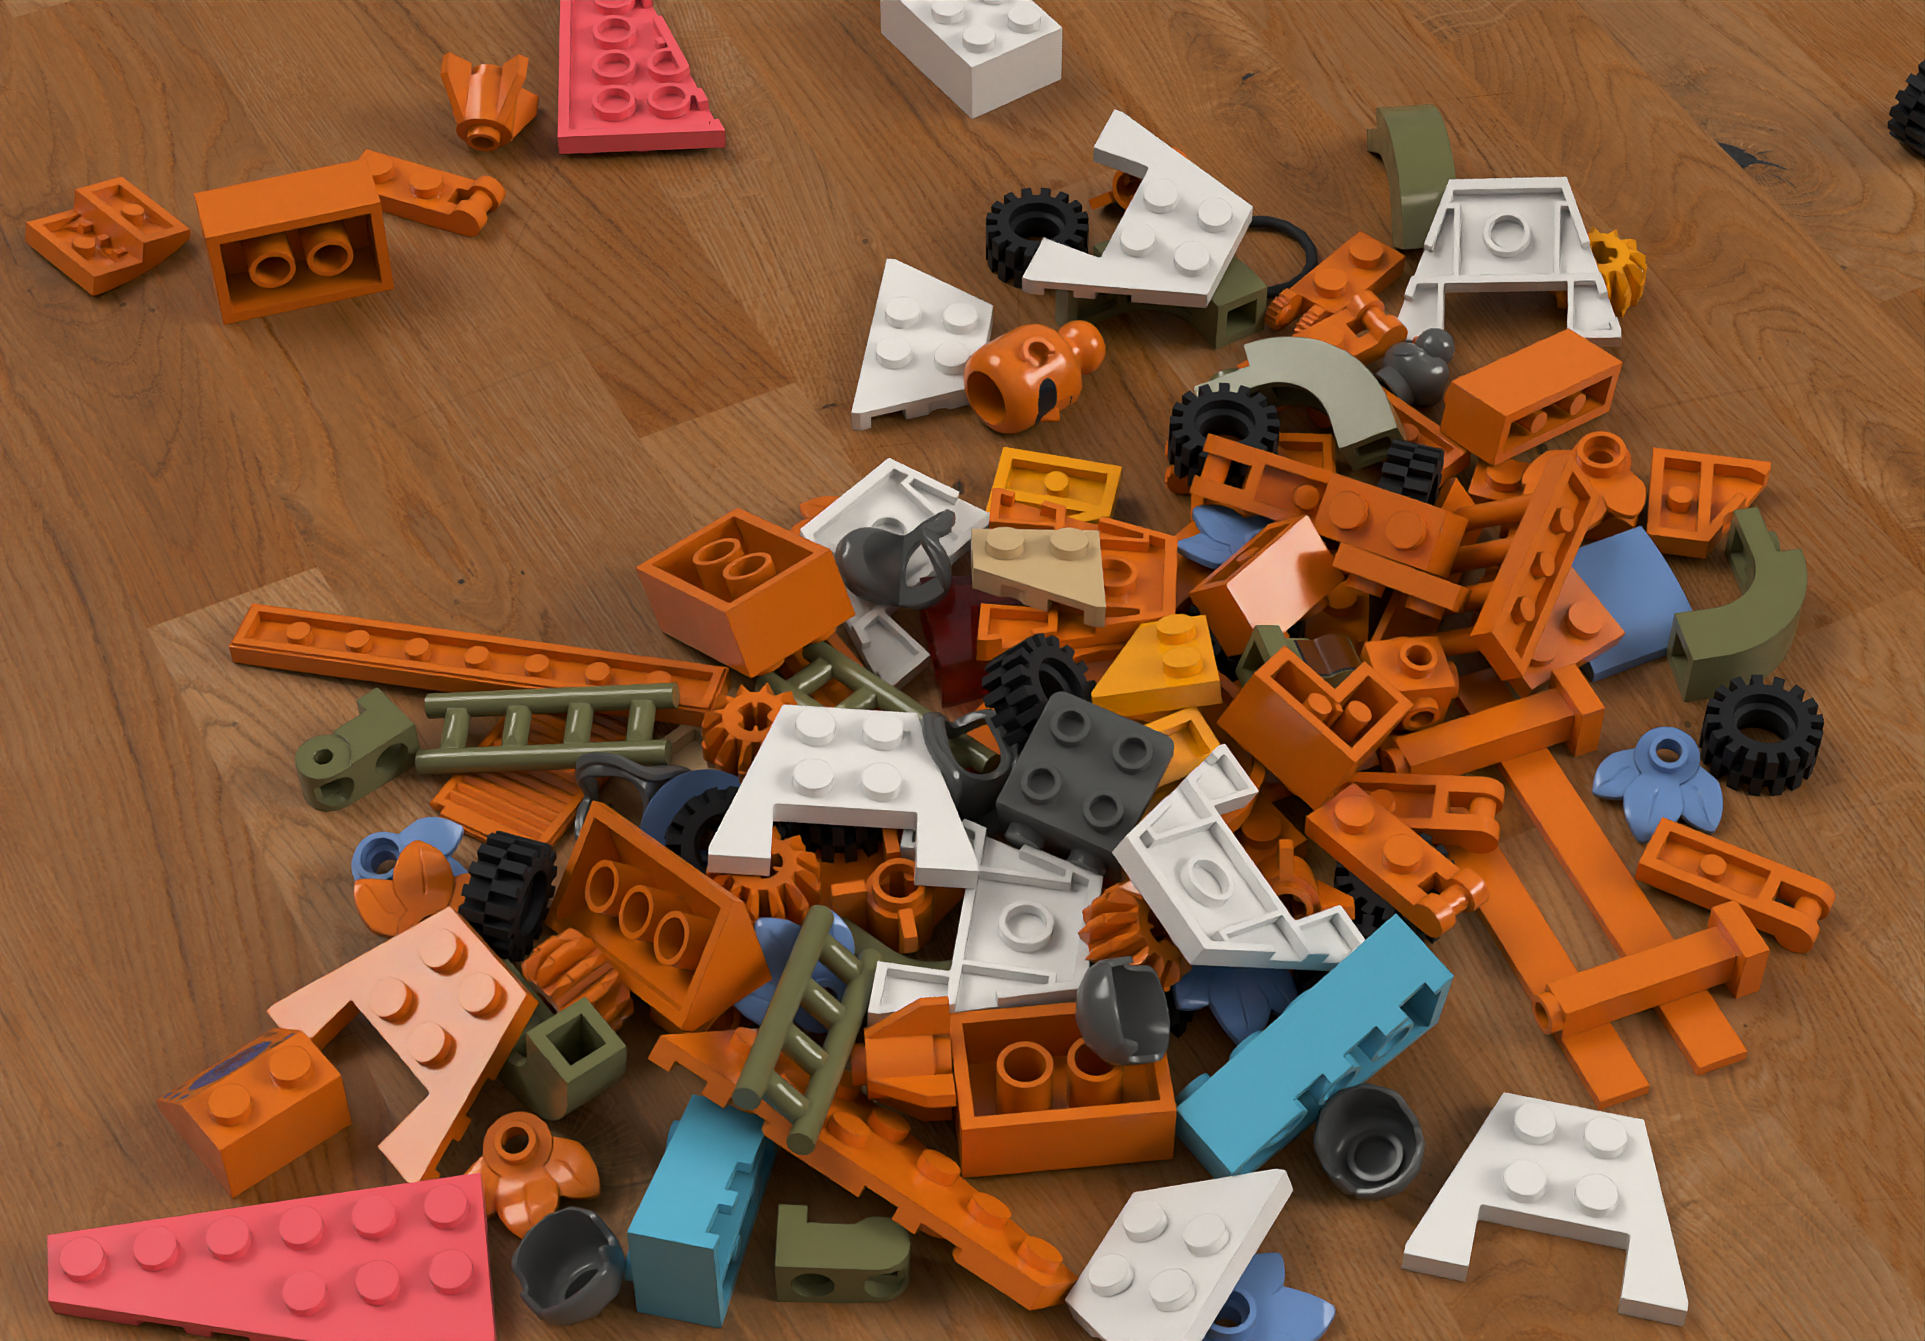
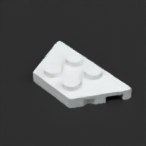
[851,259,993,430]
[1065,1169,1293,1341]

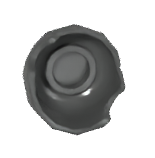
[1075,956,1170,1066]
[1313,1083,1426,1202]
[511,1206,626,1326]

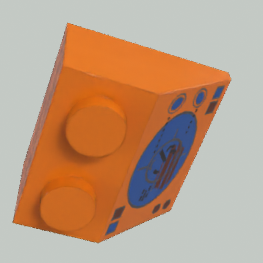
[156,1028,352,1198]

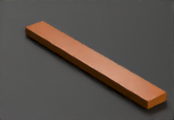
[229,603,732,727]

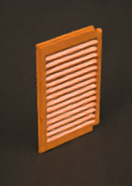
[429,712,629,847]

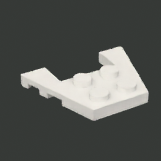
[1022,109,1253,308]
[1398,177,1622,347]
[800,458,990,690]
[707,704,979,889]
[1112,744,1365,971]
[867,818,1103,1027]
[1401,1092,1689,1327]

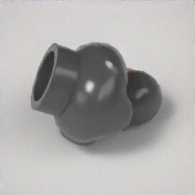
[1374,328,1455,408]

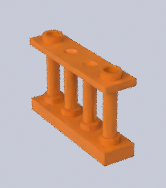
[1371,453,1600,681]

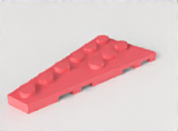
[557,0,726,154]
[47,1173,497,1341]

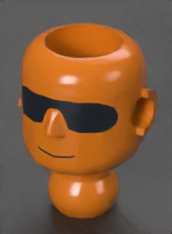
[963,320,1106,434]

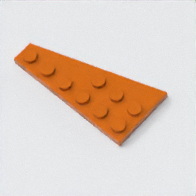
[648,1027,1079,1311]

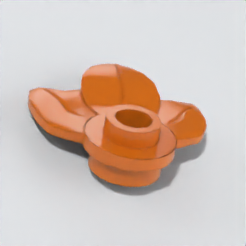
[1521,431,1646,531]
[353,840,471,939]
[464,1111,601,1240]

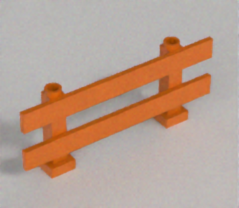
[1376,663,1770,1110]

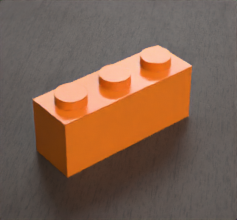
[1439,328,1623,466]

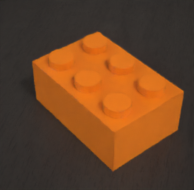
[194,158,394,325]
[635,508,856,678]
[950,1002,1177,1178]

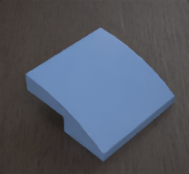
[1572,526,1692,682]

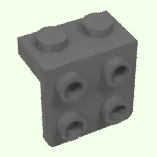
[996,692,1174,883]

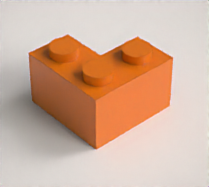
[1216,645,1414,810]

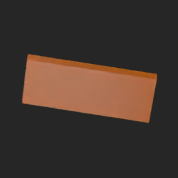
[544,800,772,1032]

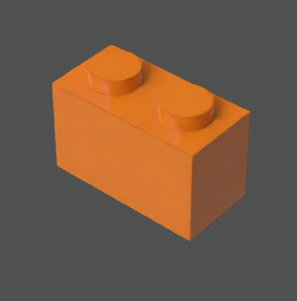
[1313,472,1469,579]
[1188,514,1345,657]

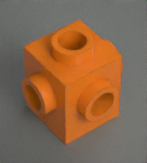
[1359,636,1459,731]

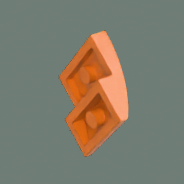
[25,176,190,296]

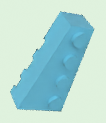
[1175,913,1454,1179]

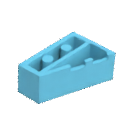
[625,1094,778,1329]

